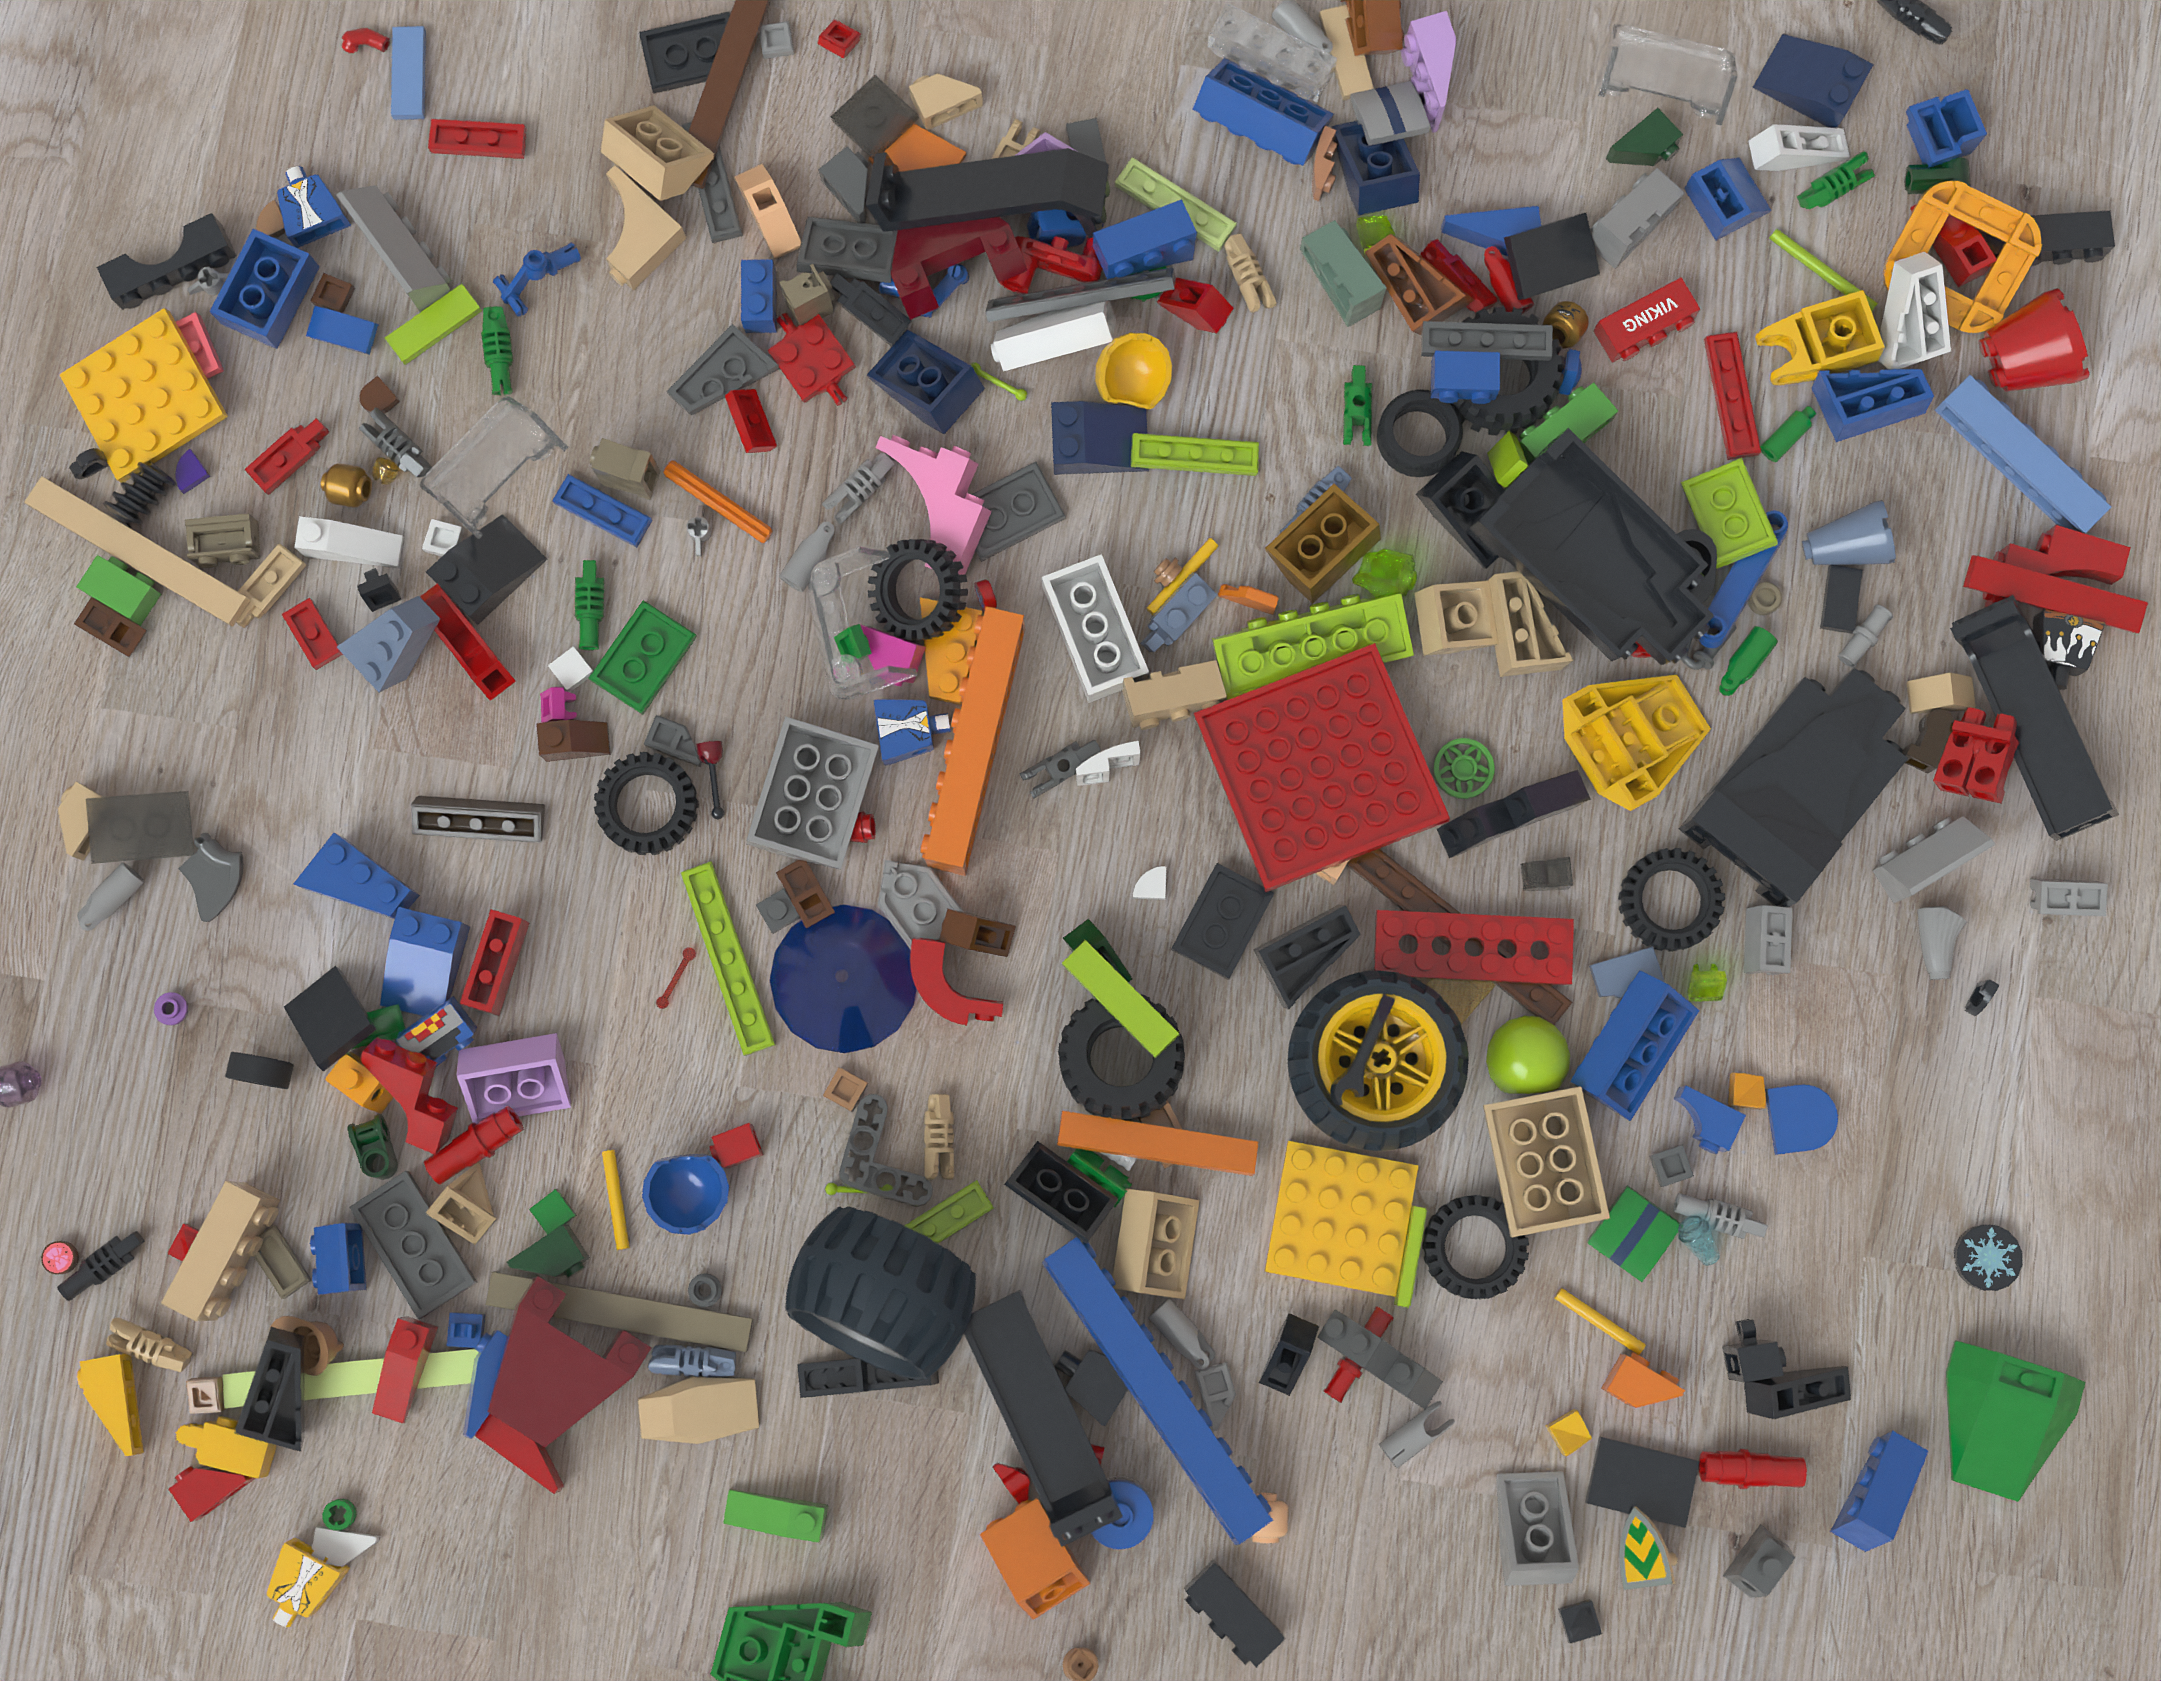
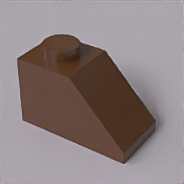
[536,720,611,762]
[939,909,1016,957]

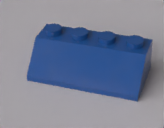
[1192,58,1334,166]
[1570,970,1700,1121]

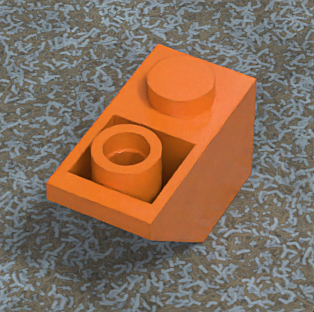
[1601,1352,1685,1408]

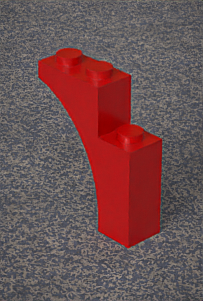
[1983,525,2131,608]

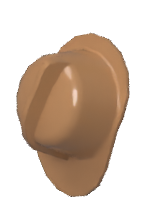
[269,1316,344,1376]

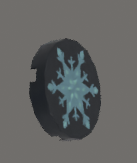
[1954,1225,2023,1291]

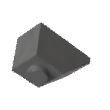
[818,146,870,223]

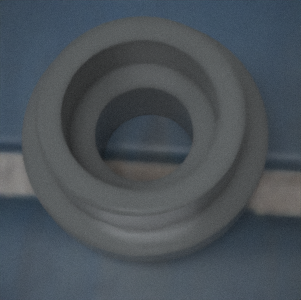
[688,1273,722,1307]

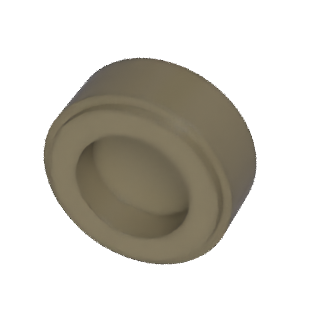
[1748,582,1782,616]

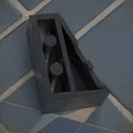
[1253,904,1361,1010]
[234,1327,305,1452]

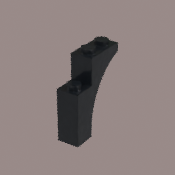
[1437,770,1591,858]

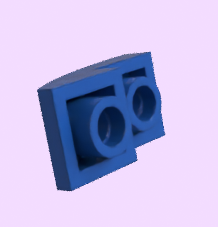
[306,306,379,355]

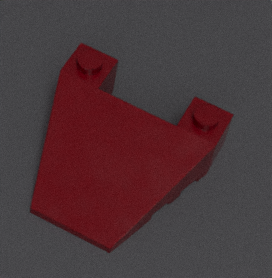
[891,217,1028,320]
[487,1276,651,1448]

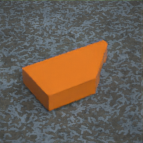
[1218,584,1279,615]

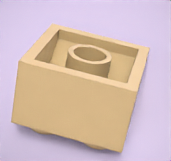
[1414,581,1499,656]

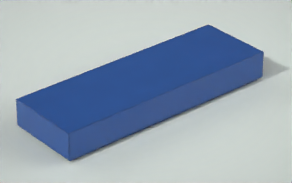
[552,474,652,548]

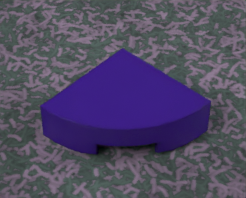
[175,449,211,494]

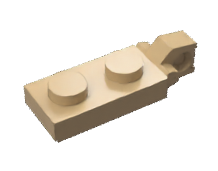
[236,543,307,628]

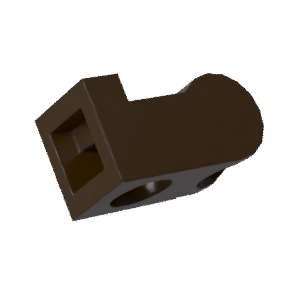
[1902,709,1954,774]

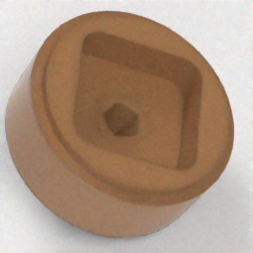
[1063,1647,1098,1681]

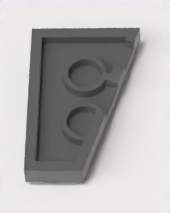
[667,324,779,416]

